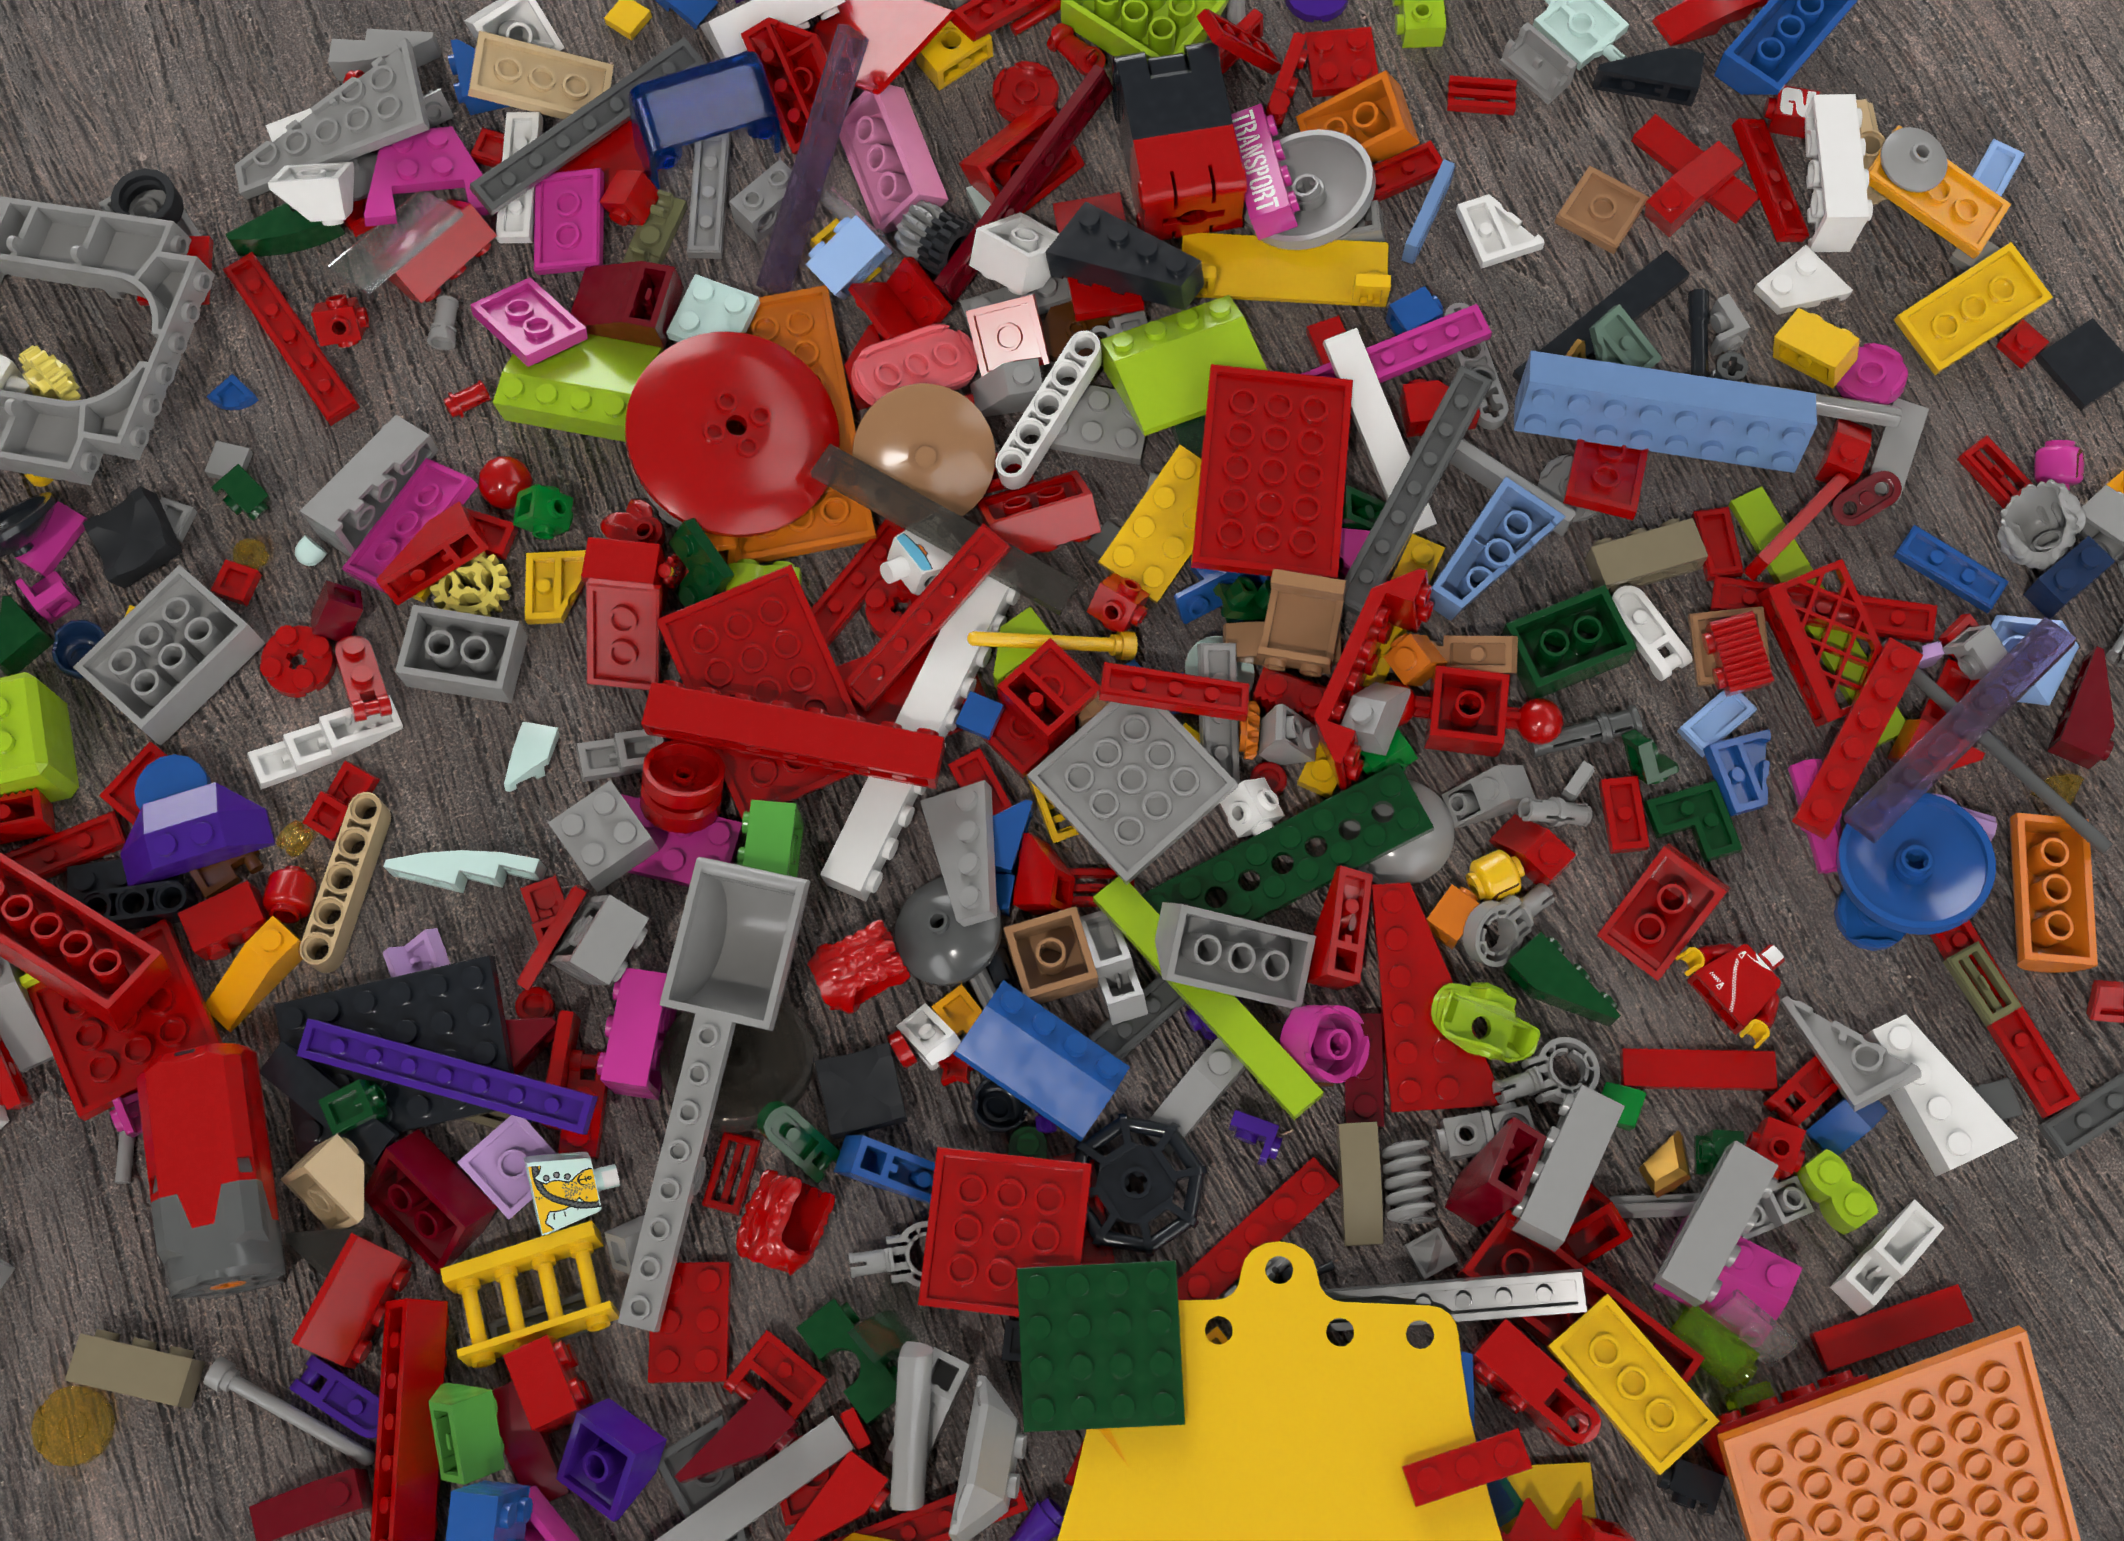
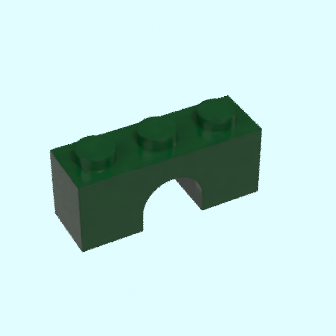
[796,1298,898,1426]

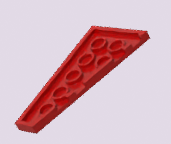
[1371,882,1502,1113]

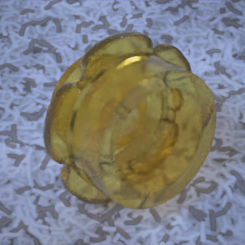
[233,538,269,570]

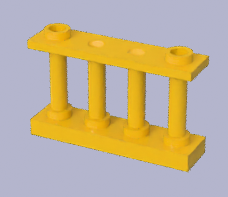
[440,1220,620,1368]

